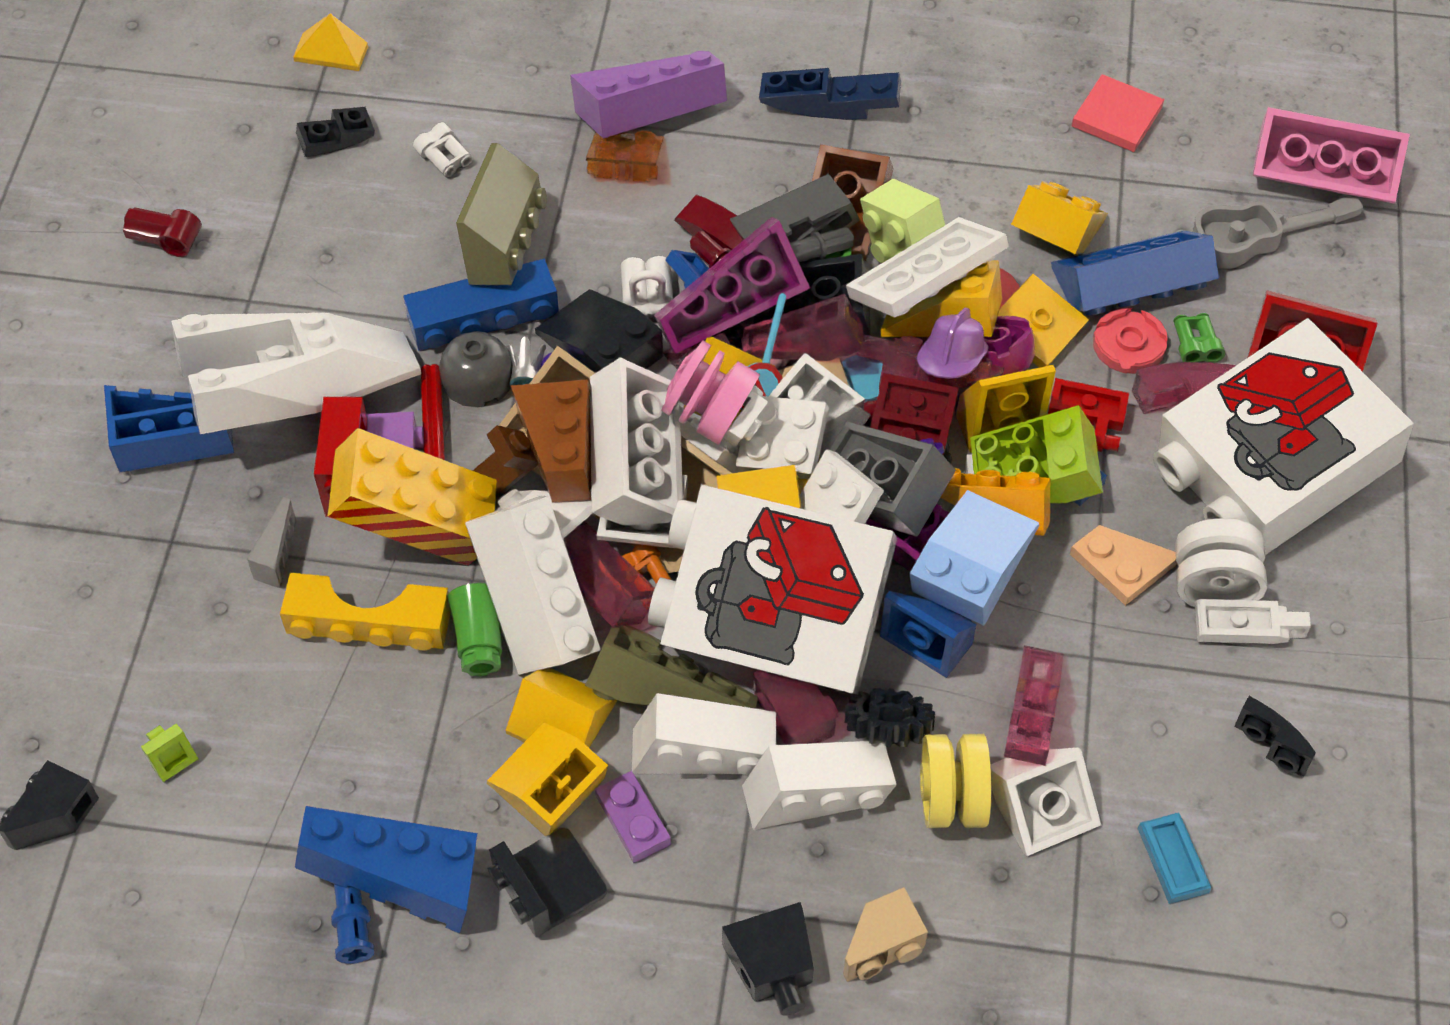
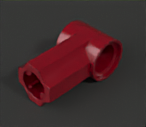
[123,207,202,257]

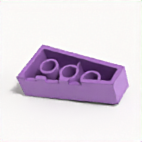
[570,51,727,138]

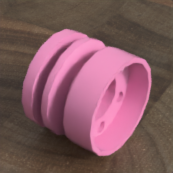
[661,340,760,445]

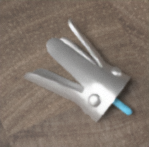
[507,337,546,386]

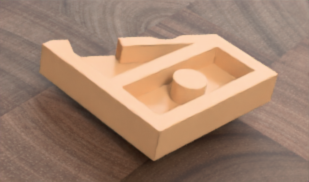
[1070,525,1178,606]

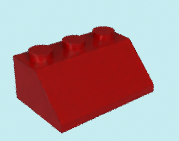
[1247,290,1378,372]

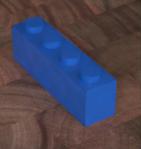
[403,258,559,351]

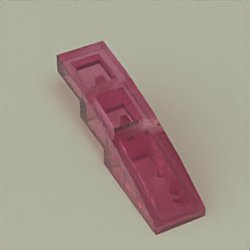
[1004,645,1064,766]

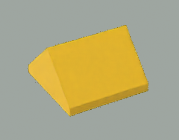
[506,667,617,748]

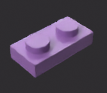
[595,771,671,863]

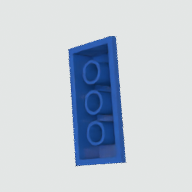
[1051,230,1219,315]

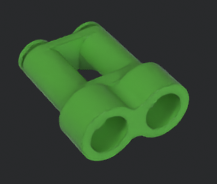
[1173,313,1226,365]

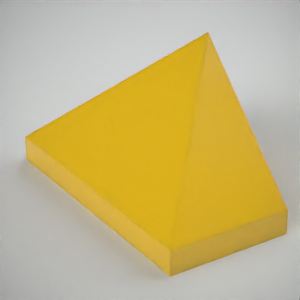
[293,13,368,71]

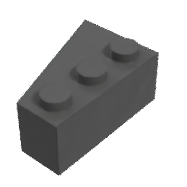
[729,174,860,243]

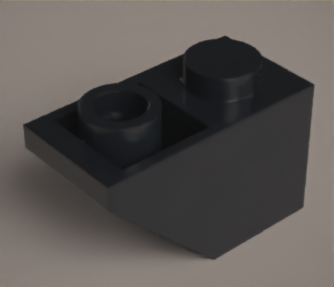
[0,760,99,850]

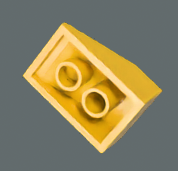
[881,260,1002,337]
[956,365,1056,452]

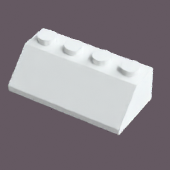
[590,358,683,525]
[465,496,601,675]

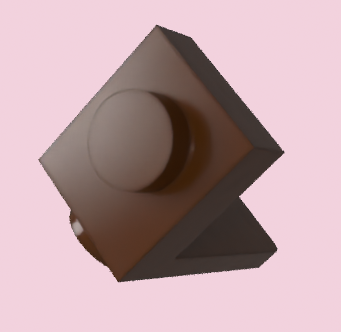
[472,425,538,500]

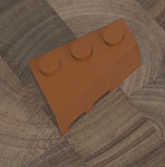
[511,379,591,503]

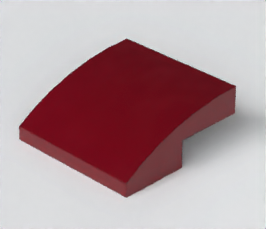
[870,373,959,456]

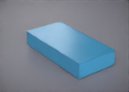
[1138,812,1211,904]

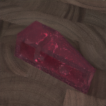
[742,294,863,361]
[564,520,655,628]

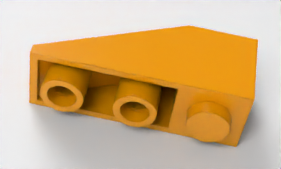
[940,468,1050,536]

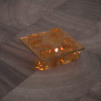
[586,131,664,182]

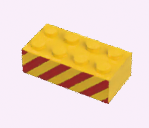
[328,428,497,566]

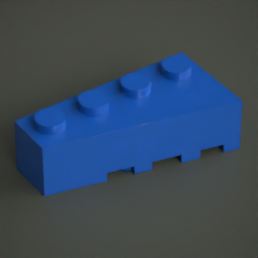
[295,806,478,933]

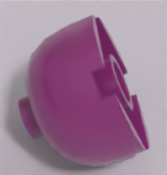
[971,316,1035,380]

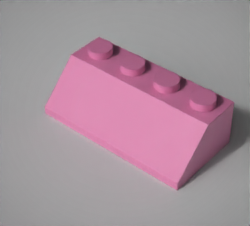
[1253,107,1410,203]

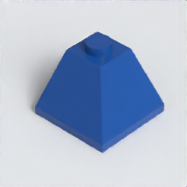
[880,591,976,678]

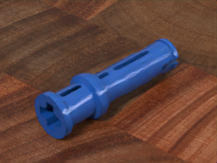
[331,884,375,964]

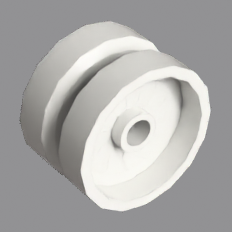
[1175,518,1267,607]

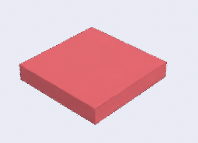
[1072,74,1164,152]

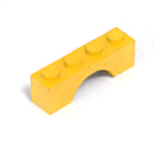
[280,572,451,650]

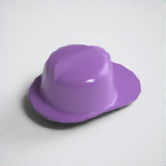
[917,308,988,379]

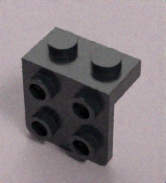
[487,827,607,938]

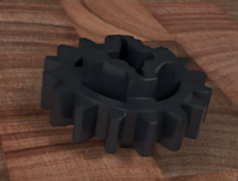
[844,688,935,747]

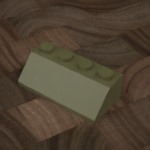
[456,143,547,285]

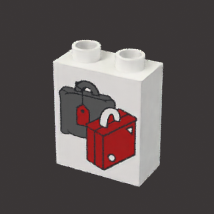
[1153,318,1414,555]
[648,484,897,695]

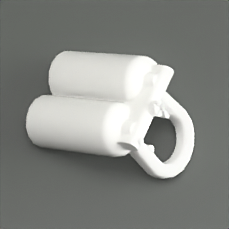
[620,256,673,318]

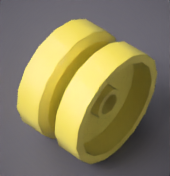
[920,734,991,828]

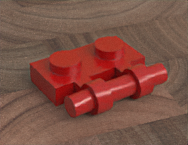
[1047,378,1129,452]

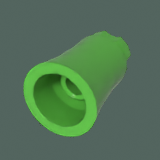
[448,583,502,676]

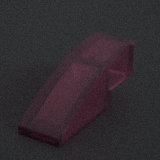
[1132,362,1236,414]

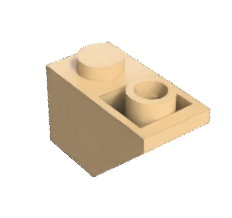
[843,887,928,982]

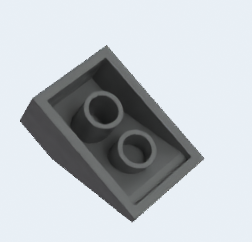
[830,422,956,537]

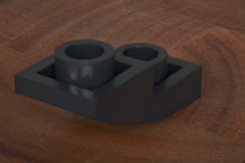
[296,106,375,157]
[1234,696,1316,777]

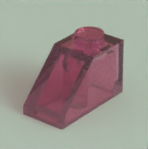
[753,670,839,745]

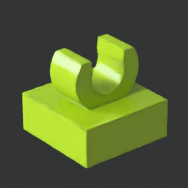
[141,723,199,782]

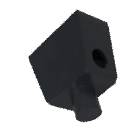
[722,902,814,1016]

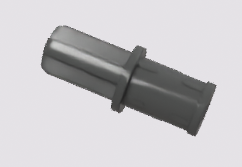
[790,227,854,263]

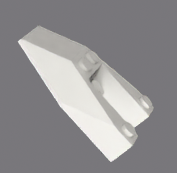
[171,312,421,434]

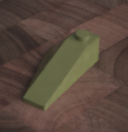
[585,619,758,709]

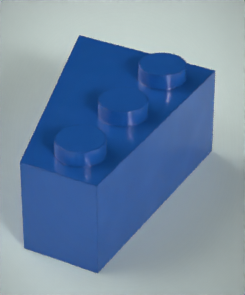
[104,385,234,473]

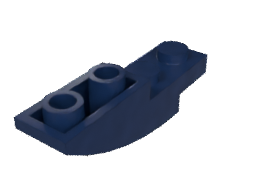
[759,68,901,120]

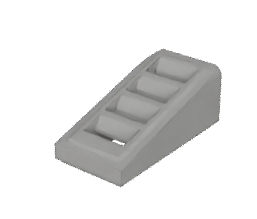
[247,497,296,588]

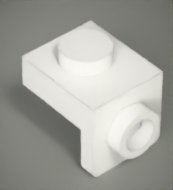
[723,385,768,446]

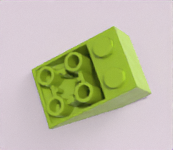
[970,405,1103,503]

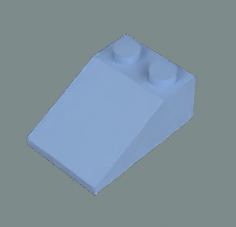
[910,490,1039,626]

